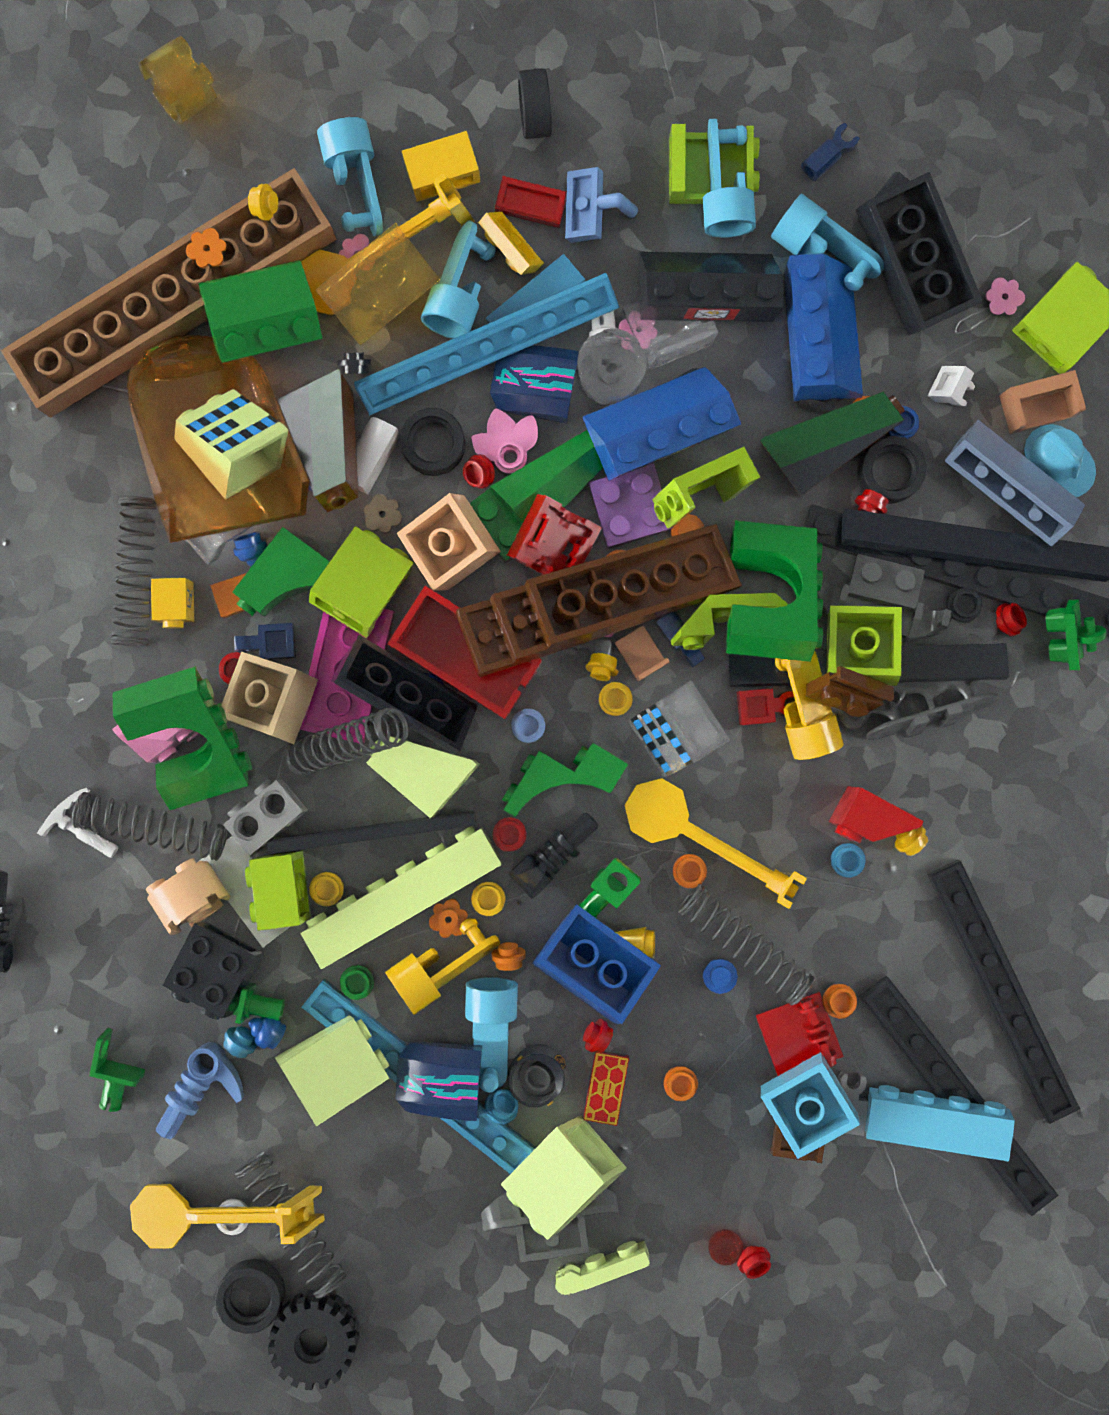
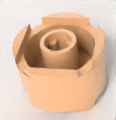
[146,858,231,935]

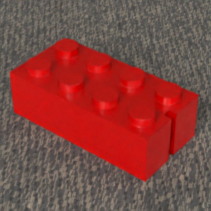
[387,586,542,720]

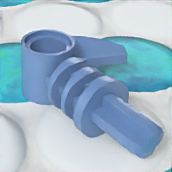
[156,1042,244,1139]

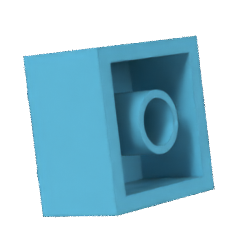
[761,1052,860,1159]

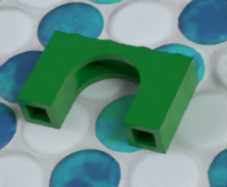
[726,520,823,662]
[113,666,252,811]

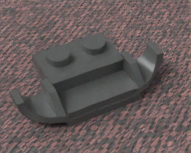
[817,554,952,642]
[481,1189,618,1263]

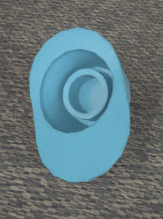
[1024,424,1096,497]

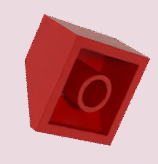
[829,786,924,844]

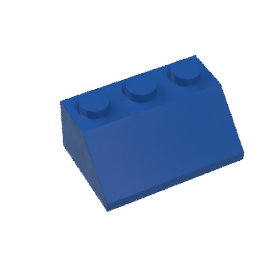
[532,904,661,1024]

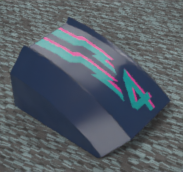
[490,345,580,424]
[395,1042,482,1121]

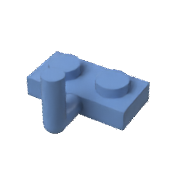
[565,167,638,243]

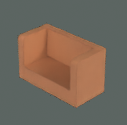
[999,370,1086,434]

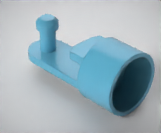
[317,117,383,236]
[703,119,756,238]
[771,193,884,291]
[421,220,496,339]
[465,977,518,1092]

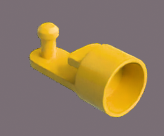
[775,651,844,760]
[385,918,501,1015]

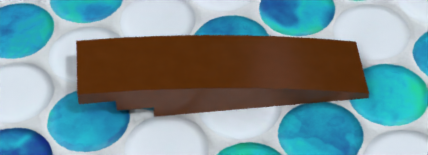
[456,524,742,677]

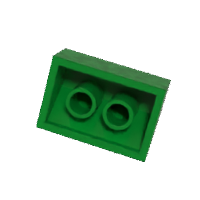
[198,260,323,363]

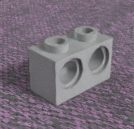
[223,779,308,856]

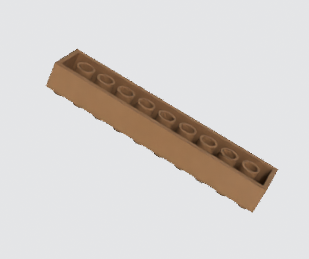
[0,168,337,418]

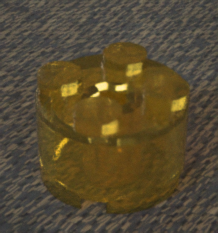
[138,36,217,124]

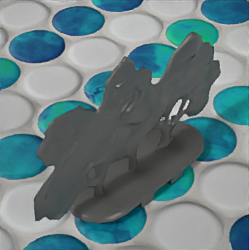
[831,605,1025,740]

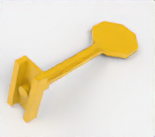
[301,172,475,316]
[624,778,807,909]
[130,1184,325,1248]

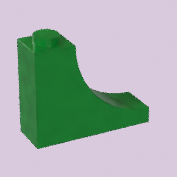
[232,527,330,617]

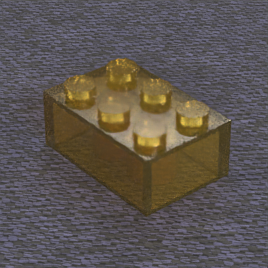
[315,222,440,346]

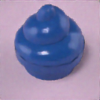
[233,532,268,567]
[248,1017,286,1049]

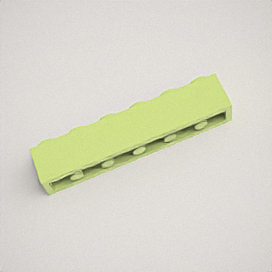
[300,826,503,969]

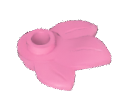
[471,409,538,474]

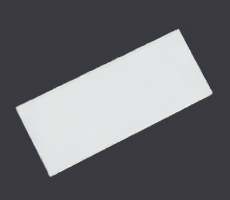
[199,836,290,948]

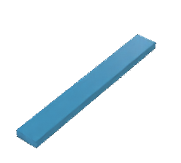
[354,273,620,416]
[301,979,536,1174]

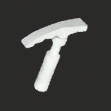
[37,788,119,858]

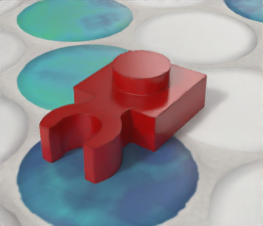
[737,688,794,725]

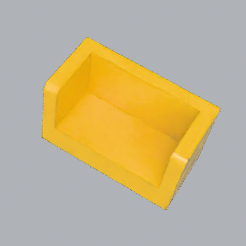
[402,131,480,202]

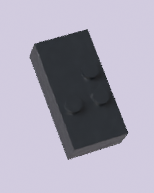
[856,172,983,336]

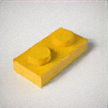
[478,212,544,275]

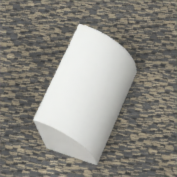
[356,417,400,495]

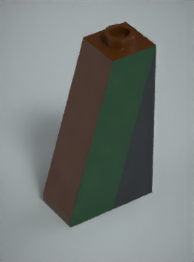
[278,369,359,513]
[760,391,905,497]

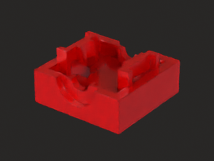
[507,494,602,575]

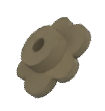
[364,494,402,533]

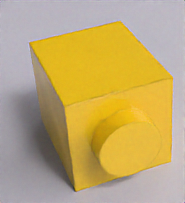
[151,578,194,629]

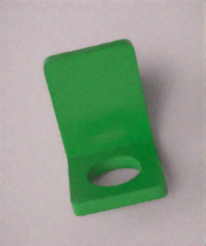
[579,858,641,918]
[233,982,285,1024]
[89,1028,145,1112]

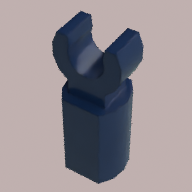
[801,123,860,181]
[656,612,705,668]

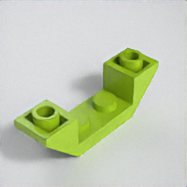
[671,593,788,650]

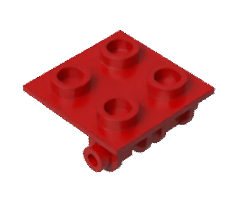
[755,992,844,1076]

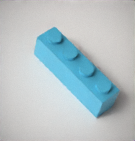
[865,1085,1015,1161]

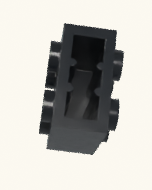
[162,921,265,1020]

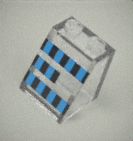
[628,680,730,778]

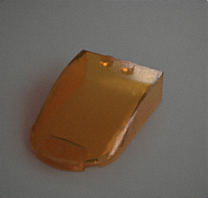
[127,335,309,543]

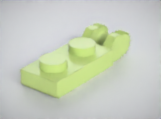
[555,1241,650,1295]

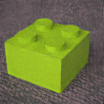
[826,605,902,686]
[245,850,311,931]

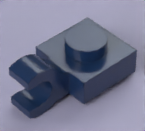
[234,623,296,660]

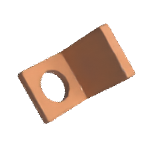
[615,626,670,682]

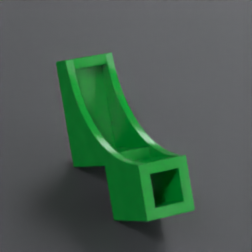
[502,743,628,817]

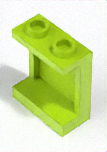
[669,124,760,204]
[1012,261,1109,374]
[652,447,760,529]
[309,526,414,638]

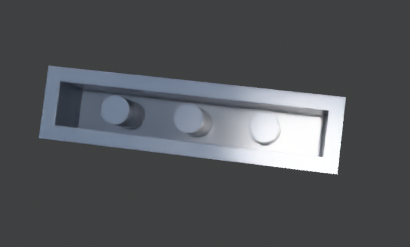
[945,420,1085,546]

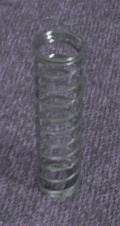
[110,496,157,646]
[285,708,409,776]
[72,792,227,861]
[678,884,815,1006]
[235,1152,347,1299]

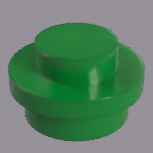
[340,965,375,1000]

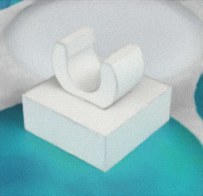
[928,366,975,406]

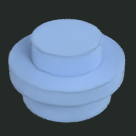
[511,709,545,743]

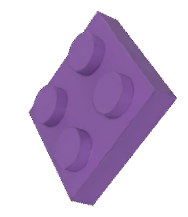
[588,464,673,549]

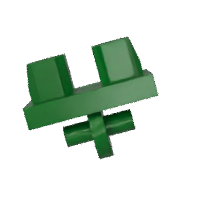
[1046,599,1107,670]

